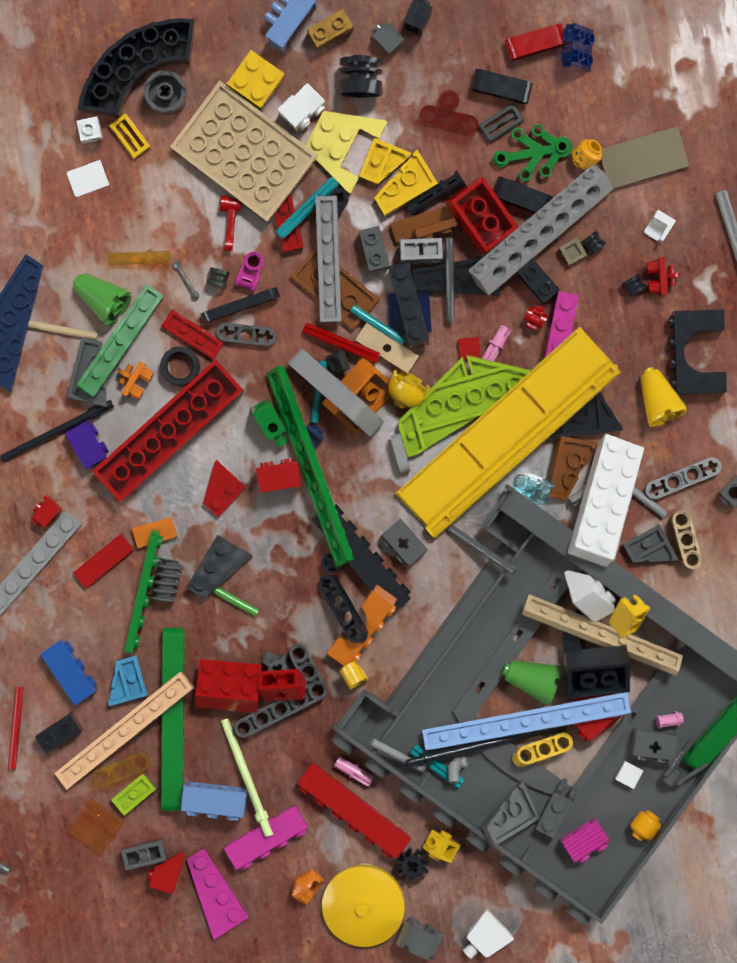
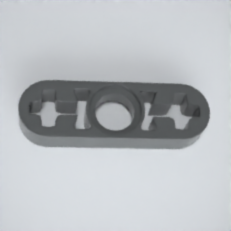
[216,323,276,346]

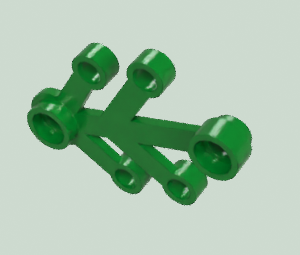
[492,124,572,182]

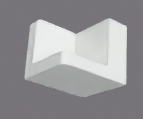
[644,210,676,243]

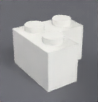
[277,83,325,132]

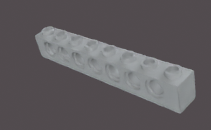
[468,165,613,295]

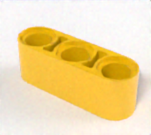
[512,733,573,768]

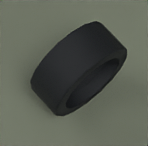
[160,346,200,386]

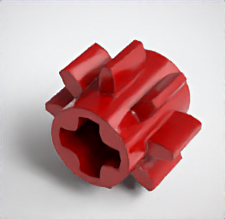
[523,305,548,331]

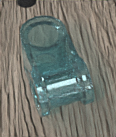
[513,474,555,504]

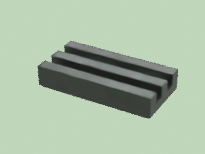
[478,103,524,143]

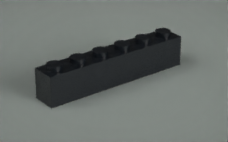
[311,504,411,614]

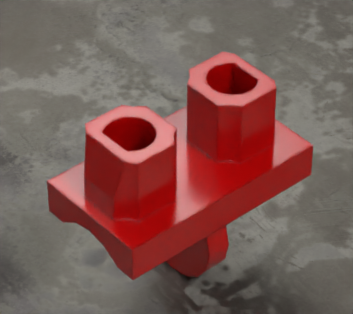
[646,257,681,296]

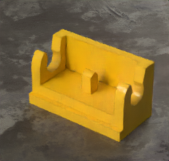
[608,595,650,639]

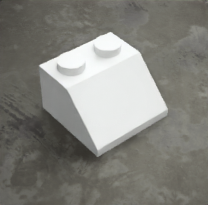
[564,570,615,622]

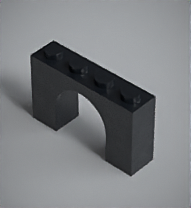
[669,309,727,395]

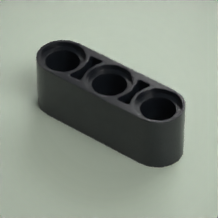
[470,69,533,104]
[493,176,554,214]

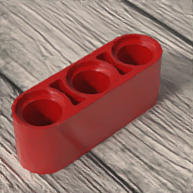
[505,23,568,61]

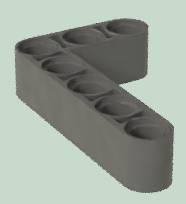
[234,643,327,737]

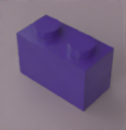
[65,421,110,469]

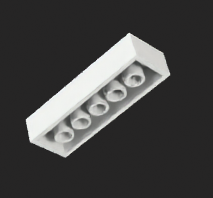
[568,434,644,567]

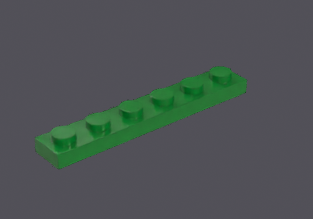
[76,284,164,398]
[124,528,163,653]

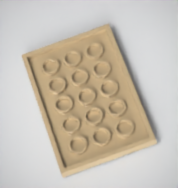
[170,81,318,222]

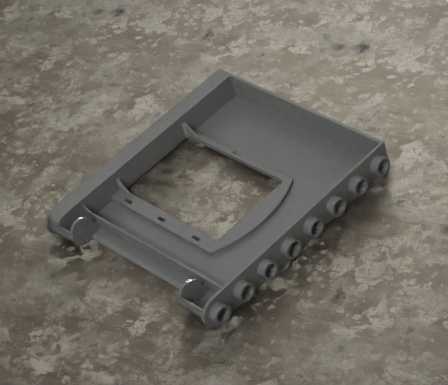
[331,484,737,926]

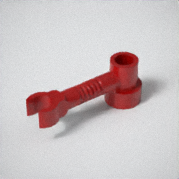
[219,195,241,251]

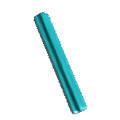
[276,177,338,239]

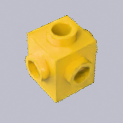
[423,830,461,863]

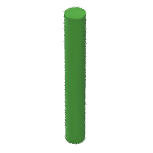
[211,587,259,616]

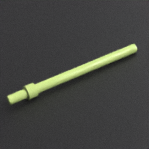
[221,718,273,837]

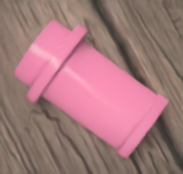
[656,711,684,729]

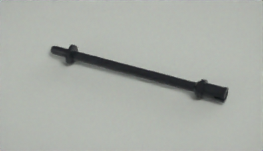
[405,726,566,768]

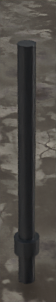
[0,399,115,462]

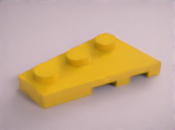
[374,150,438,217]

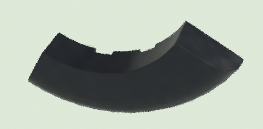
[78,18,195,117]

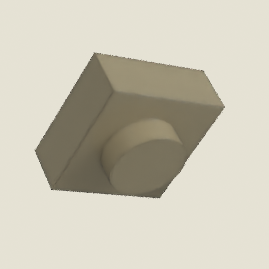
[559,237,587,266]

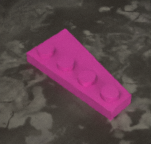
[187,847,249,940]

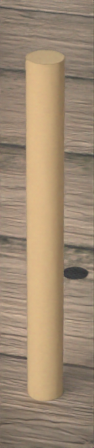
[28,320,98,341]

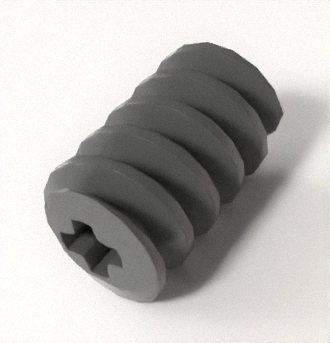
[150,557,184,602]

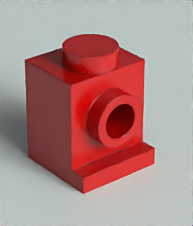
[30,495,63,528]

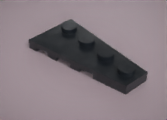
[412,256,500,296]

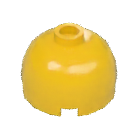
[388,370,430,409]

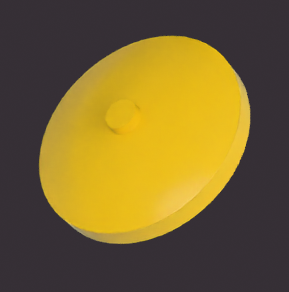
[322,864,405,947]

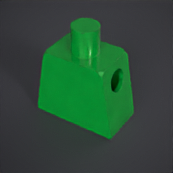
[251,398,288,448]

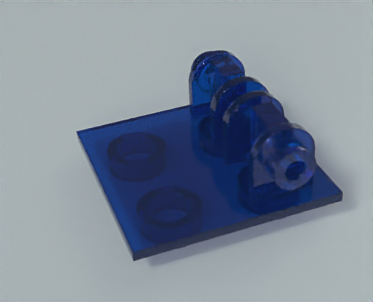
[561,23,595,72]

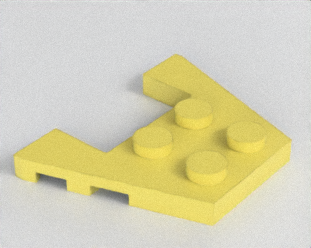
[306,111,387,194]

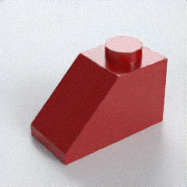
[147,850,186,894]

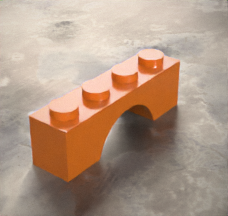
[327,585,397,666]

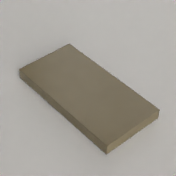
[601,126,689,189]

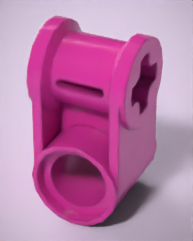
[234,252,264,293]

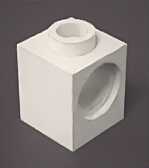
[77,116,103,144]

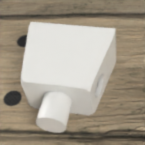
[463,908,514,959]

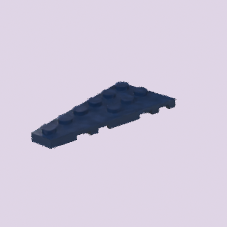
[0,254,44,392]

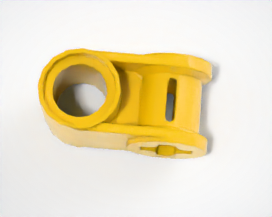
[339,661,369,690]

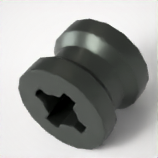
[206,267,230,289]

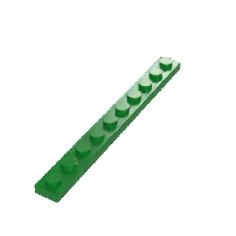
[266,365,354,567]

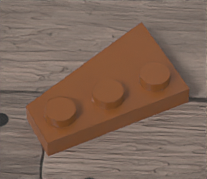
[545,435,598,500]

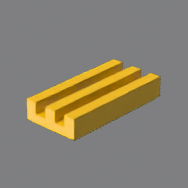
[109,113,151,159]

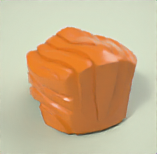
[291,868,325,905]

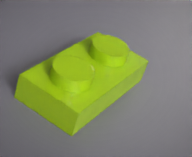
[111,773,157,816]

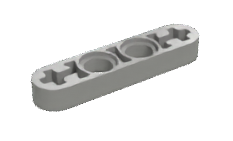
[644,457,722,499]

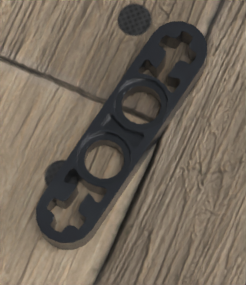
[201,287,280,323]
[319,574,368,643]

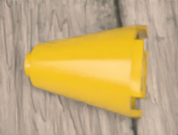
[640,367,687,427]

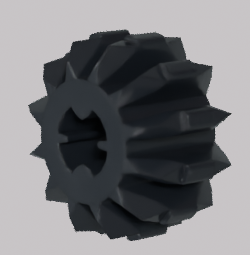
[395,847,430,883]

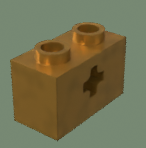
[307,9,353,51]

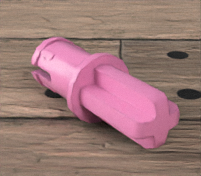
[482,325,512,361]
[333,756,374,787]

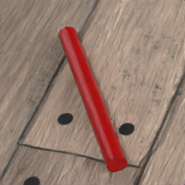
[8,686,24,770]

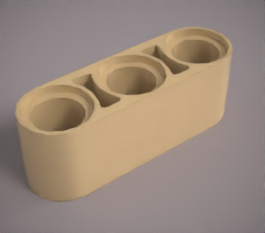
[670,510,702,569]

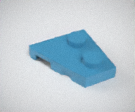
[108,655,148,706]

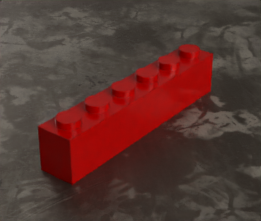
[297,762,411,859]

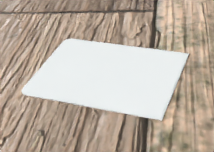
[67,160,109,197]

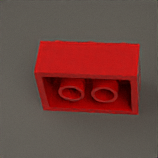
[445,177,519,253]
[195,659,262,713]

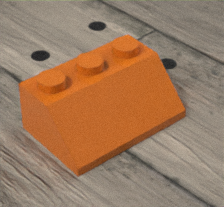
[322,358,390,435]

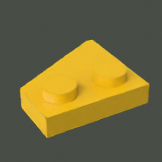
[359,138,411,185]

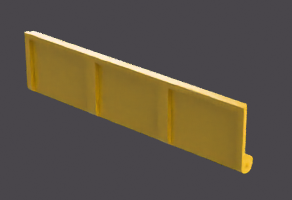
[395,326,621,539]

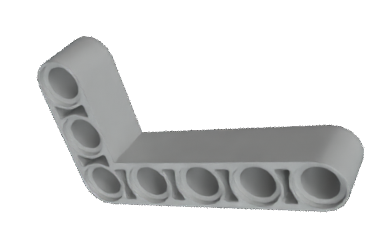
[288,348,384,437]

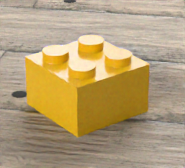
[227,50,285,111]

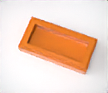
[132,517,178,548]

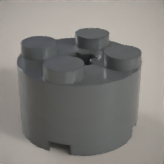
[144,71,187,116]
[395,916,444,960]

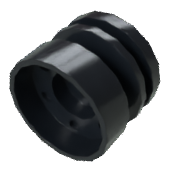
[339,55,383,98]

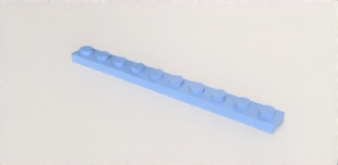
[422,692,631,751]

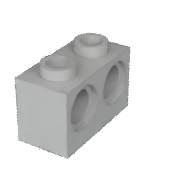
[399,238,443,265]

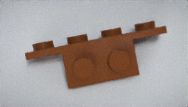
[391,206,459,243]

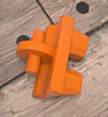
[117,361,154,399]

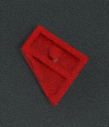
[203,460,246,517]

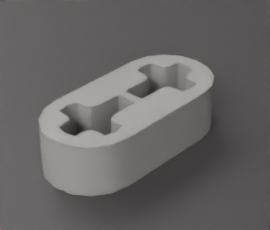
[391,433,411,474]

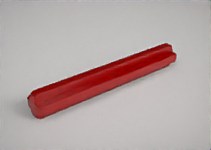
[303,323,380,363]

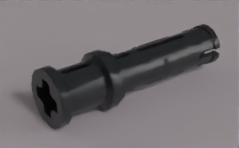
[405,170,466,216]

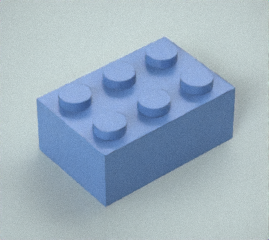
[181,781,248,820]

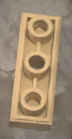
[355,323,419,374]

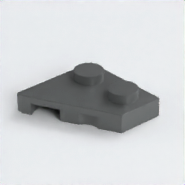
[623,524,678,562]

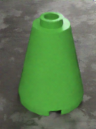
[73,273,132,326]
[502,660,562,705]

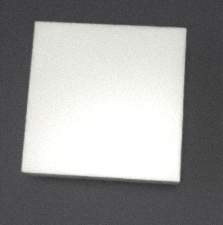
[615,760,643,789]

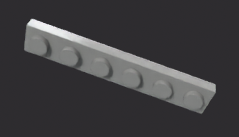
[316,196,342,322]
[0,510,82,616]

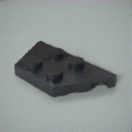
[547,392,623,439]

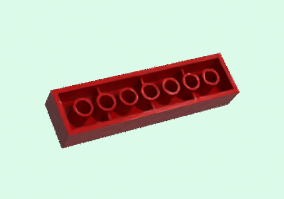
[92,359,244,502]

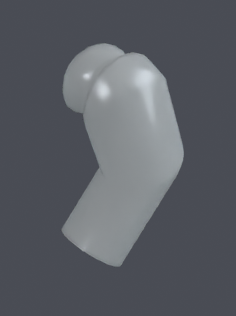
[448,756,468,784]

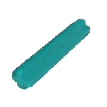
[410,745,464,789]

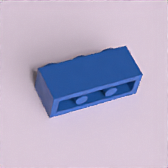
[40,639,98,705]

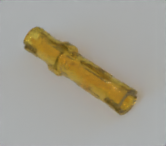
[108,249,171,266]

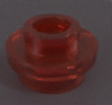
[439,90,460,111]

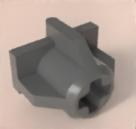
[261,650,295,671]

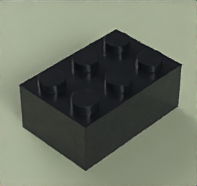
[564,645,630,698]

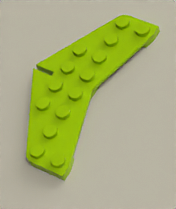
[398,355,531,457]

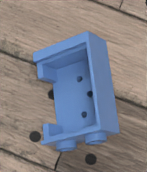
[264,0,317,54]

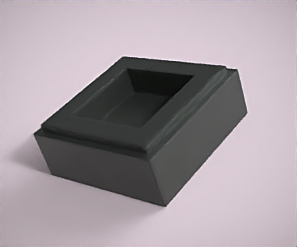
[326,350,351,376]

